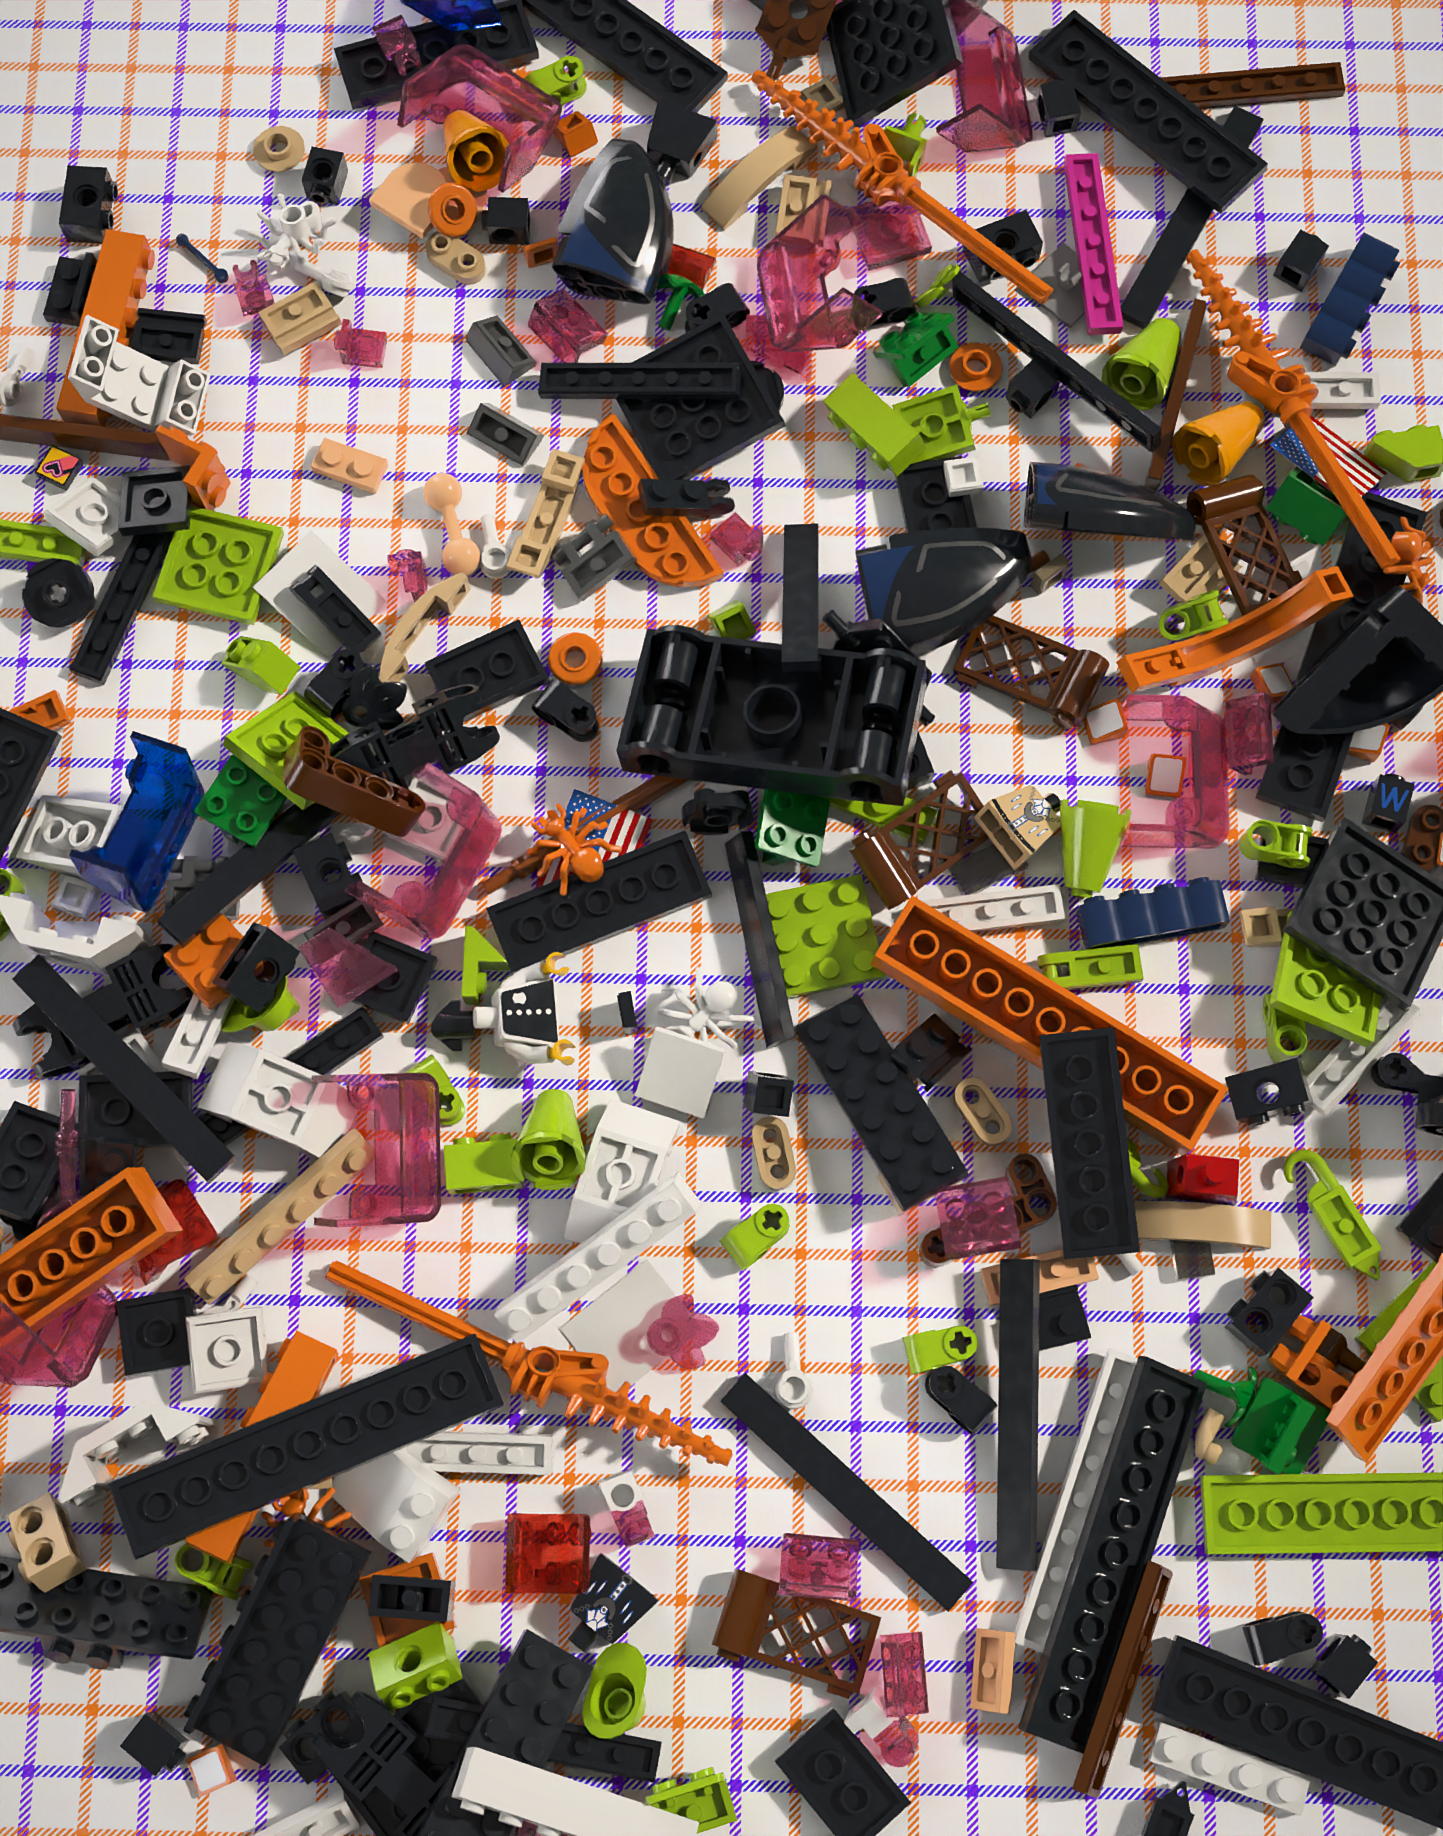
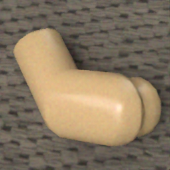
[1195,1408,1225,1464]

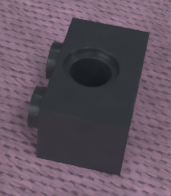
[58,165,118,244]
[963,210,1043,283]
[293,833,367,920]
[212,922,300,1012]
[1225,1058,1314,1127]
[368,1574,456,1622]

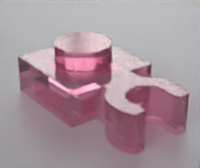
[372,15,422,76]
[232,259,275,317]

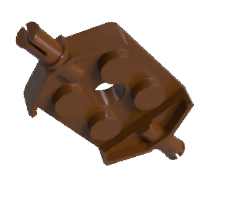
[755,0,837,81]

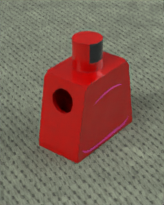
[1165,1154,1239,1206]

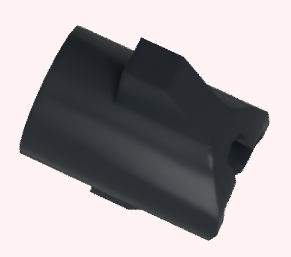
[431,1000,477,1051]

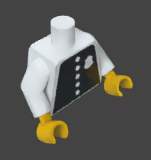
[473,952,576,1066]

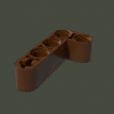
[283,726,426,837]
[919,1153,1057,1268]

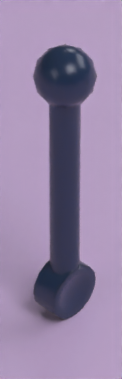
[176,233,229,283]

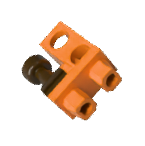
[1267,1315,1369,1411]

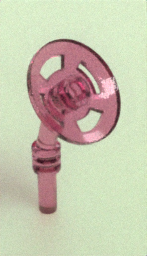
[37,1089,85,1229]

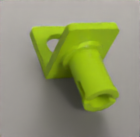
[884,113,927,177]

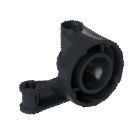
[1371,1053,1443,1136]

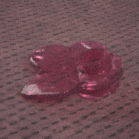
[647,1294,719,1369]

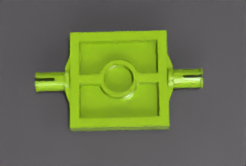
[892,384,991,463]

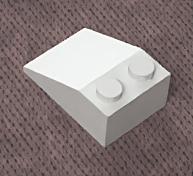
[16,795,146,887]
[326,1450,461,1563]

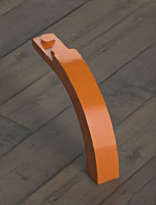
[1116,566,1354,693]

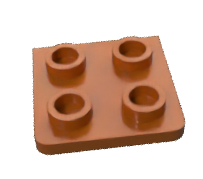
[155,425,231,511]

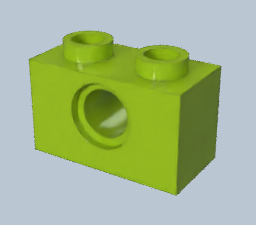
[368,1621,463,1710]

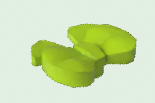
[914,264,961,309]

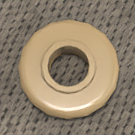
[253,126,305,173]

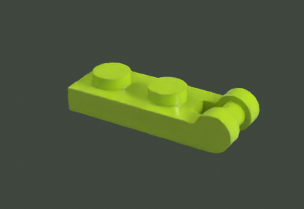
[1037,944,1144,990]

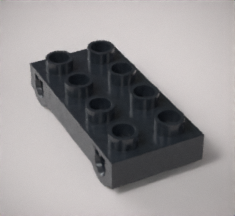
[616,625,927,806]

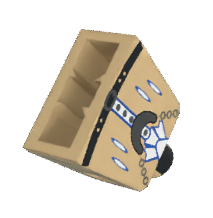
[973,785,1061,871]

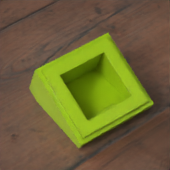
[707,600,757,640]

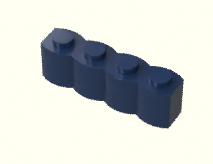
[1300,232,1401,366]
[1076,877,1230,950]

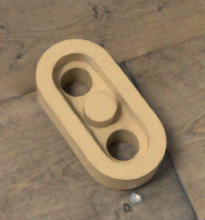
[425,232,486,285]
[953,1077,1012,1146]
[752,1116,796,1191]

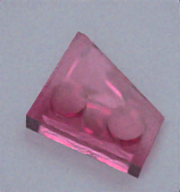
[745,315,813,382]
[298,927,398,1009]

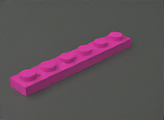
[1063,153,1124,335]

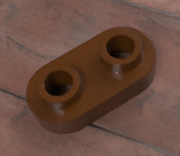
[1401,805,1443,872]

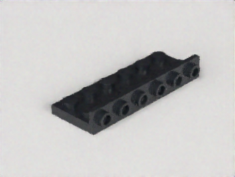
[183,1512,372,1766]

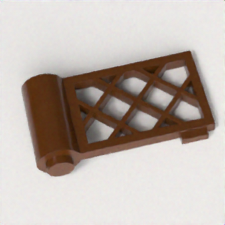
[1186,474,1303,616]
[953,615,1110,729]
[849,770,989,910]
[711,1568,882,1699]

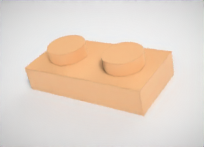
[311,438,388,494]
[970,1628,1016,1714]

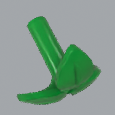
[656,274,705,331]
[1194,1367,1258,1428]

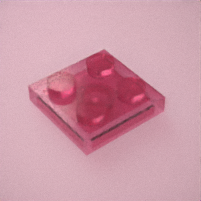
[847,200,932,271]
[935,1176,1022,1261]

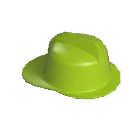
[221,976,300,1033]
[582,1643,647,1739]

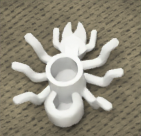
[248,194,336,271]
[658,967,754,1048]

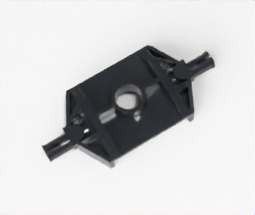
[822,609,935,726]

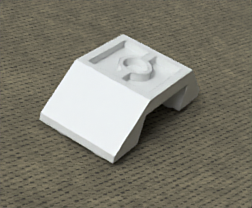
[68,315,211,436]
[0,892,154,976]
[197,1041,363,1160]
[563,1099,680,1262]
[59,1401,216,1508]

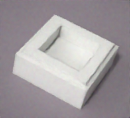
[943,456,984,497]
[51,874,100,920]

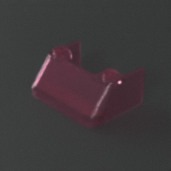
[936,0,1033,153]
[397,45,562,193]
[757,194,882,352]
[1121,695,1230,849]
[345,762,502,939]
[312,1073,441,1228]
[0,1285,118,1388]

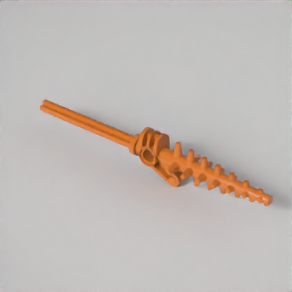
[751,70,1053,304]
[1186,249,1401,569]
[325,1260,733,1467]

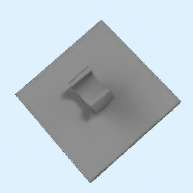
[1023,243,1085,328]

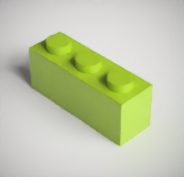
[823,372,927,477]

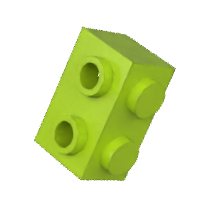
[444,1134,524,1195]

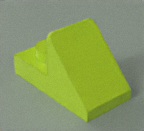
[461,926,510,1005]

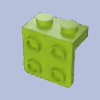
[645,1767,738,1834]

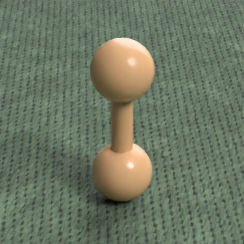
[423,473,481,576]

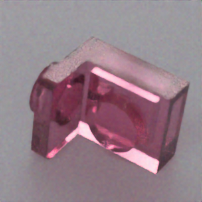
[334,319,388,368]
[710,512,764,566]
[387,549,428,603]

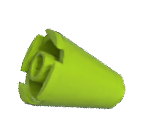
[1101,318,1182,410]
[1060,799,1132,899]
[511,1089,586,1190]

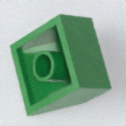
[1266,466,1347,546]

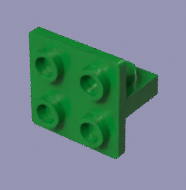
[873,311,959,387]
[195,754,288,847]
[755,789,830,867]
[1230,1377,1330,1475]

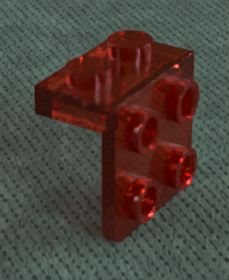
[130,1179,217,1286]
[505,1513,592,1594]

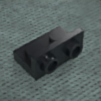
[43,252,97,327]

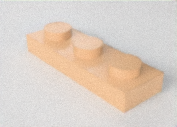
[980,1249,1099,1306]

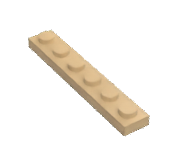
[184,1128,379,1305]

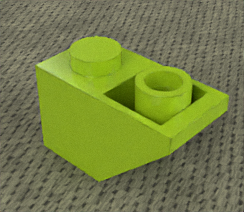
[1364,424,1443,482]
[221,636,301,695]

